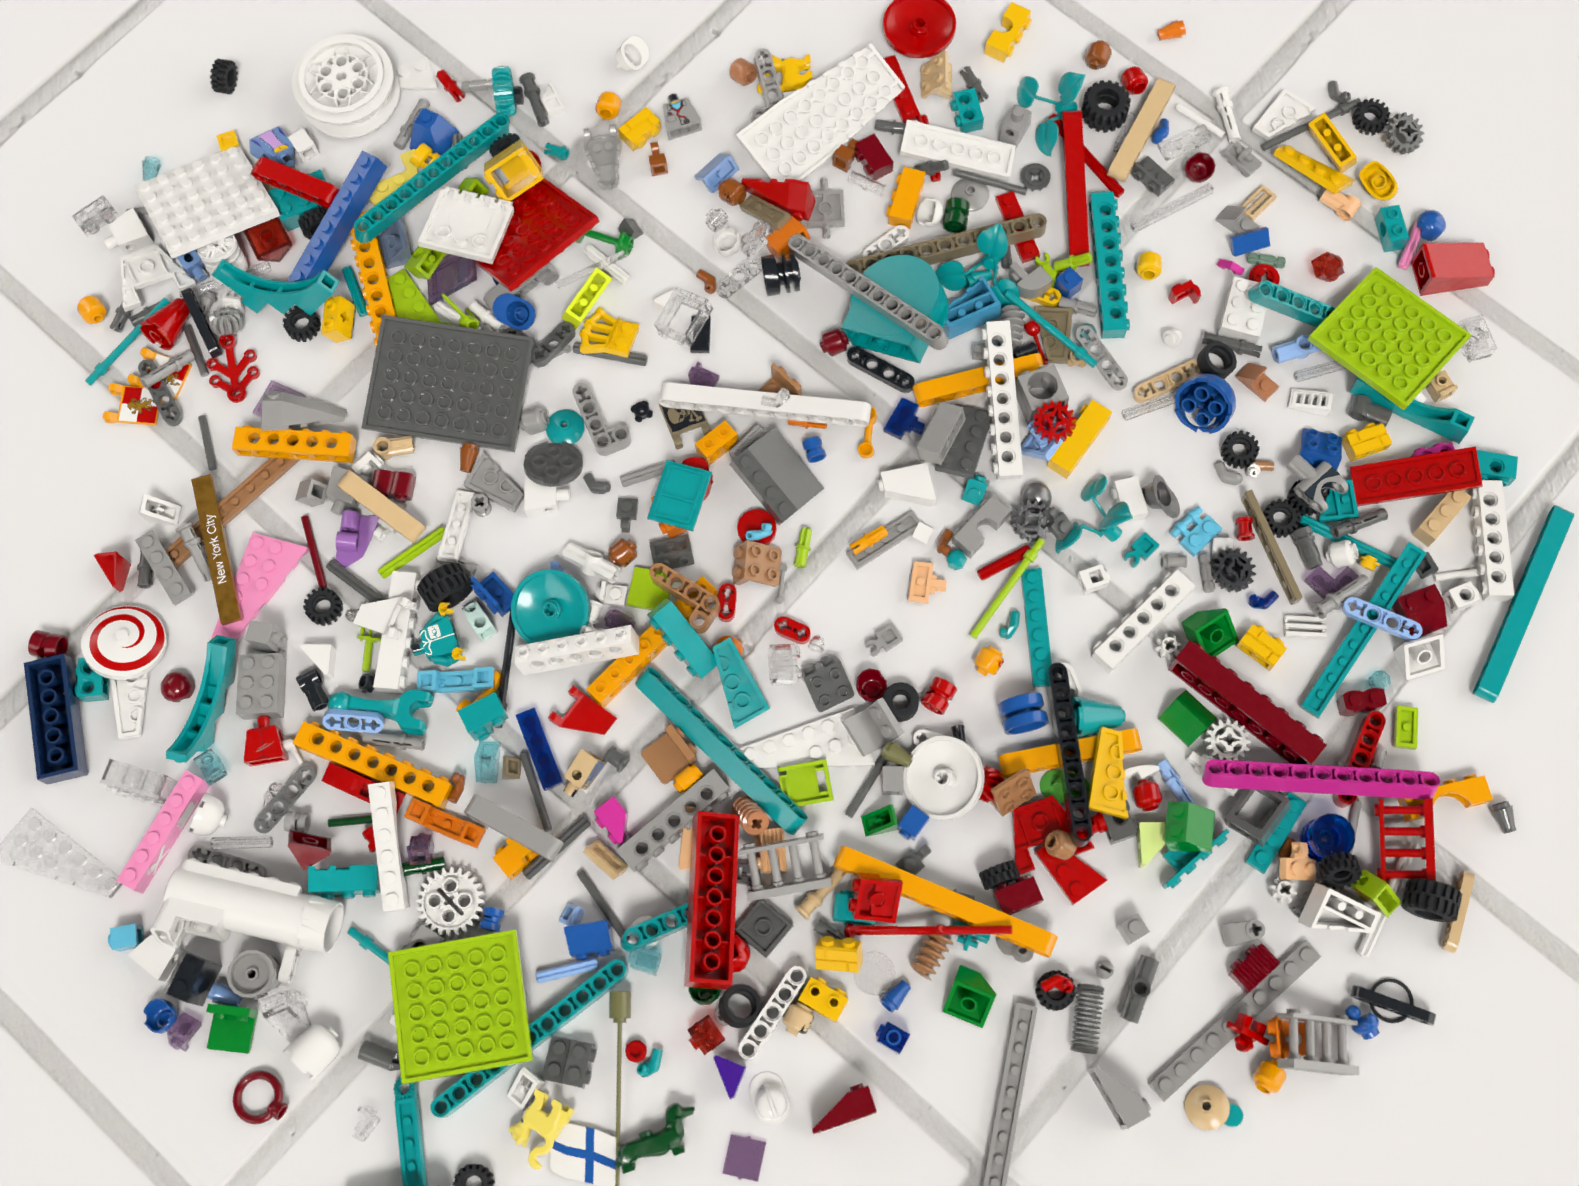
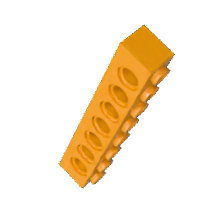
[349,210,397,347]
[586,576,718,708]
[292,721,454,810]

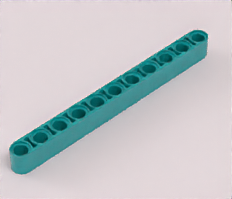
[354,113,509,243]
[1473,505,1574,703]
[635,667,808,835]
[430,959,628,1118]

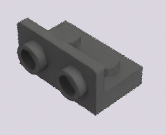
[1131,156,1175,197]
[649,534,694,569]

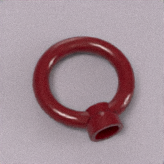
[233,1070,288,1124]

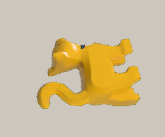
[757,54,813,94]

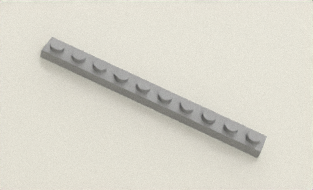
[1148,940,1321,1102]
[982,1002,1038,1186]

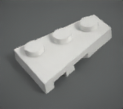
[1252,89,1316,141]

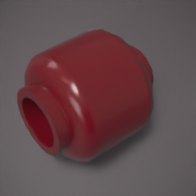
[819,328,849,357]

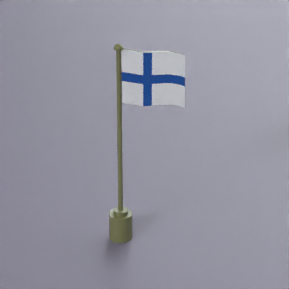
[550,991,631,1186]

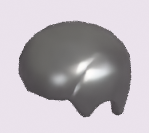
[1021,482,1052,512]

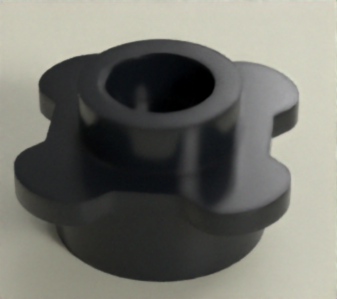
[631,401,653,422]
[358,673,375,693]

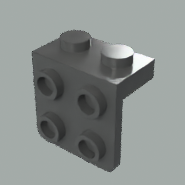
[798,655,854,712]

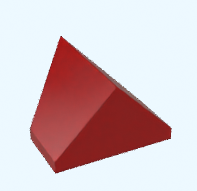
[93,551,131,592]

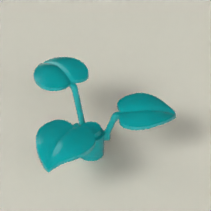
[1017,72,1086,156]
[936,223,1020,308]
[1055,474,1133,555]

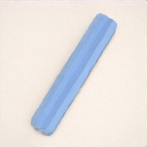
[536,958,599,983]

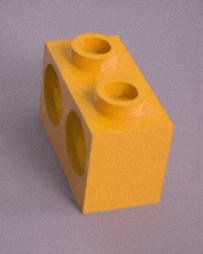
[695,420,739,466]

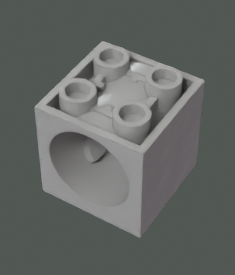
[1015,364,1069,424]

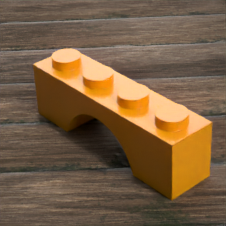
[1397,774,1493,823]

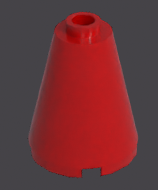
[139,298,191,351]

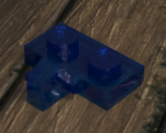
[883,398,925,440]

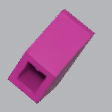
[594,796,628,846]

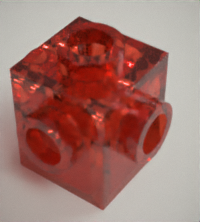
[1311,252,1345,282]
[687,1014,726,1055]

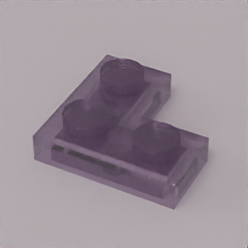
[1304,566,1359,599]

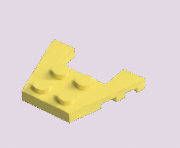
[369,149,421,206]

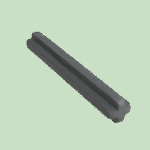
[573,342,648,366]
[326,560,386,603]
[522,816,590,880]

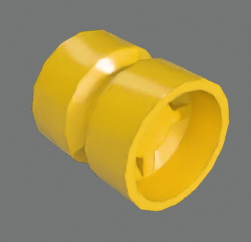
[409,143,441,170]

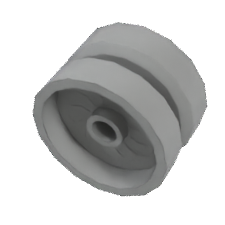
[227,950,281,1000]

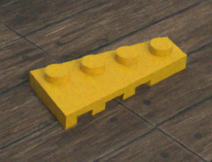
[1273,145,1355,194]

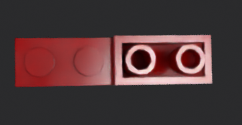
[321,762,406,814]

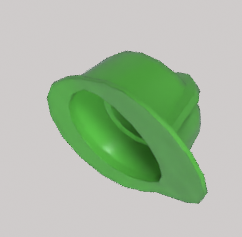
[1040,770,1089,804]

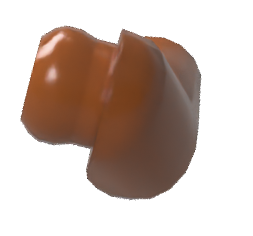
[1279,837,1296,858]

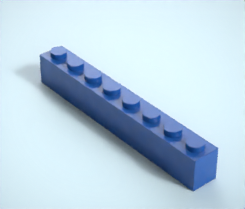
[287,150,387,282]

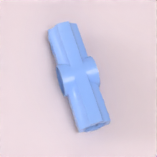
[1272,335,1321,364]

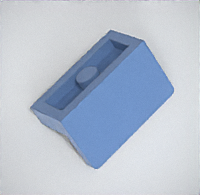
[694,153,739,193]

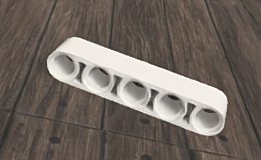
[738,966,807,1061]

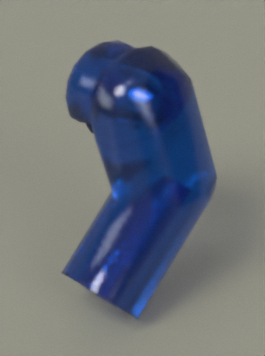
[1249,591,1279,610]

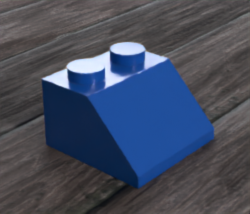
[564,920,615,960]

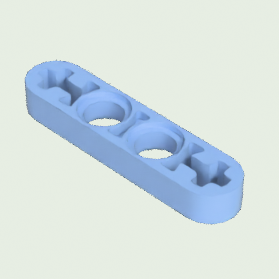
[1342,597,1422,641]

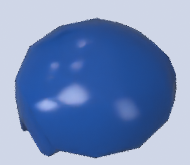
[1416,210,1446,241]
[143,998,177,1034]

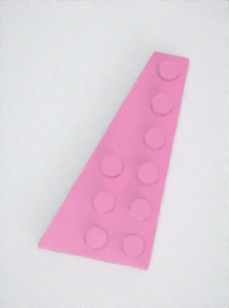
[211,533,309,642]

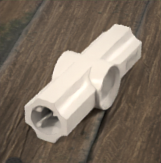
[562,542,622,584]

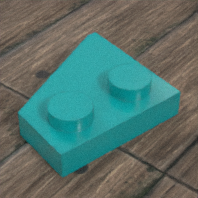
[1318,480,1359,523]

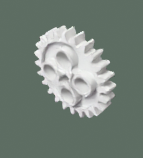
[416,867,486,937]

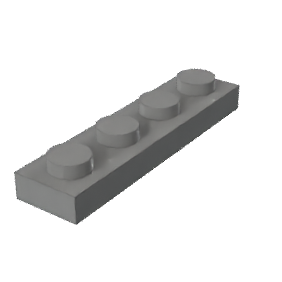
[135,530,193,606]

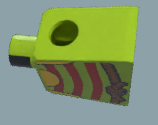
[1351,869,1402,918]

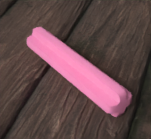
[1397,219,1422,270]

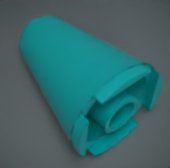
[1065,696,1126,738]

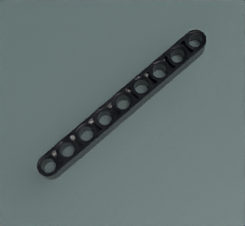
[1046,663,1093,847]

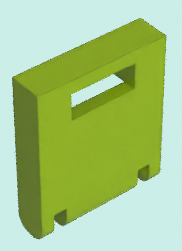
[777,759,834,807]

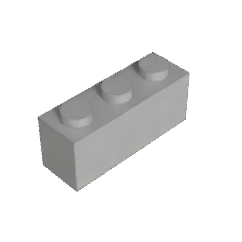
[916,402,966,465]

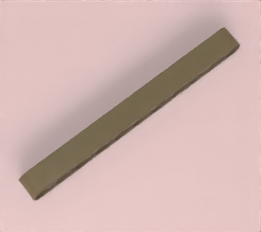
[845,213,1047,274]

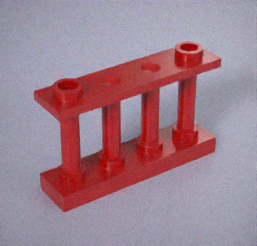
[1375,799,1436,883]

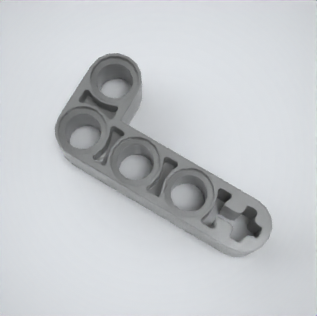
[751,48,783,123]
[483,262,559,315]
[572,383,631,456]

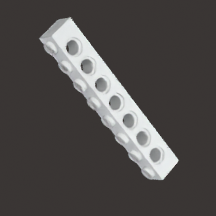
[981,320,1023,480]

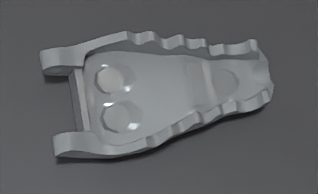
[583,124,621,190]

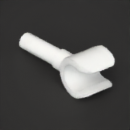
[282,739,304,765]

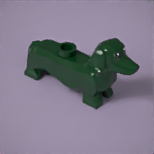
[615,1103,695,1174]

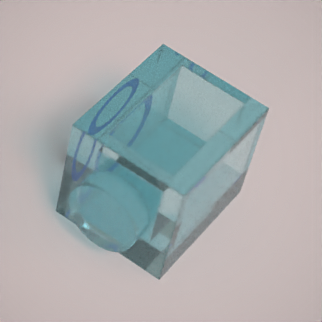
[628,948,662,976]

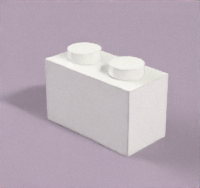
[1110,476,1148,524]

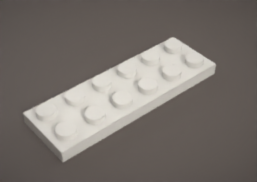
[899,119,1016,181]

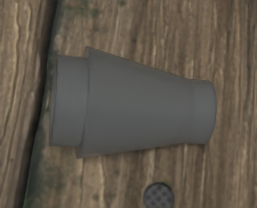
[1491,801,1516,834]

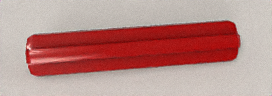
[977,545,1031,581]

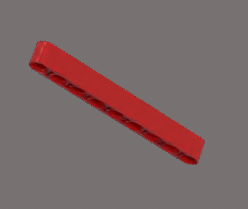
[1062,110,1090,267]

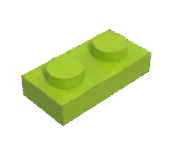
[1394,705,1418,750]

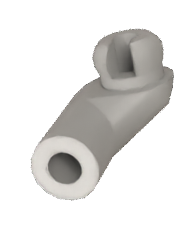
[1215,462,1243,485]

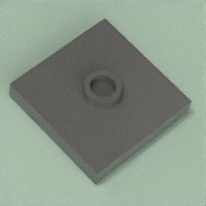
[735,899,794,959]

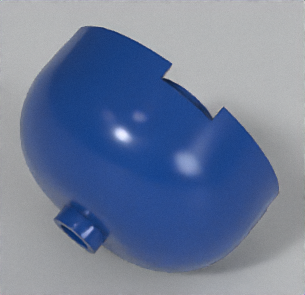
[1175,373,1236,434]

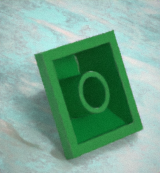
[1181,608,1239,657]
[942,965,996,1028]

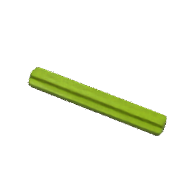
[378,526,445,579]

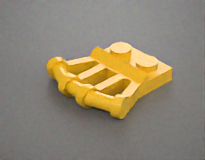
[579,307,639,358]

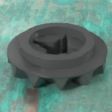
[1020,163,1051,192]

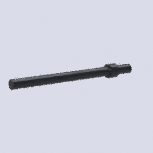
[495,610,516,728]

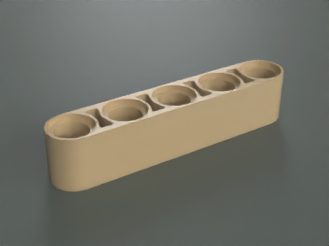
[337,470,426,543]

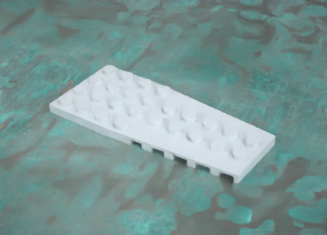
[735,44,905,182]

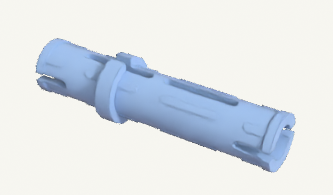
[1157,759,1195,804]

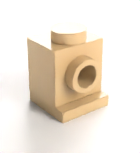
[1426,370,1458,403]

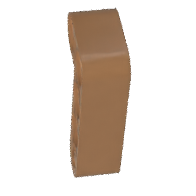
[650,563,720,634]

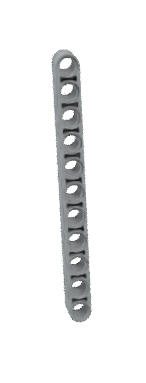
[788,234,949,350]

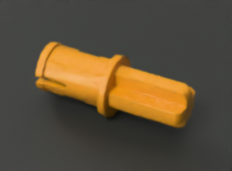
[849,526,888,555]

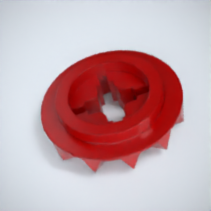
[1249,264,1280,285]

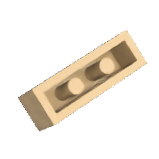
[1412,490,1471,547]

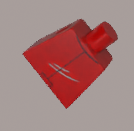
[244,716,289,767]

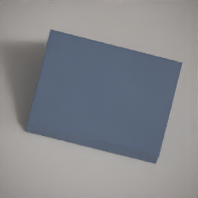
[378,218,413,269]

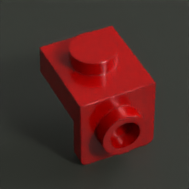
[1168,280,1201,304]

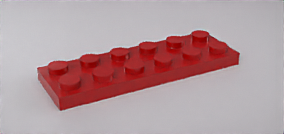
[1350,446,1483,507]

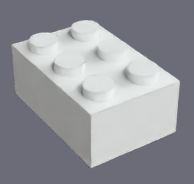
[1217,276,1267,345]

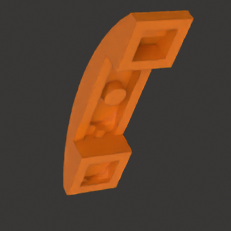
[404,798,486,849]

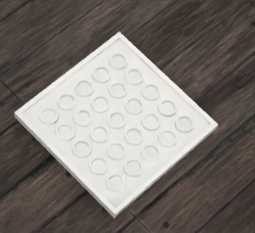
[133,147,280,259]

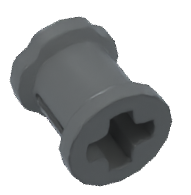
[603,746,630,773]

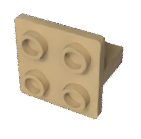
[920,50,952,99]

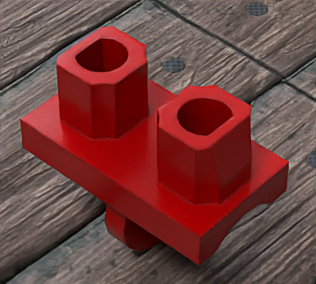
[1226,1012,1269,1053]

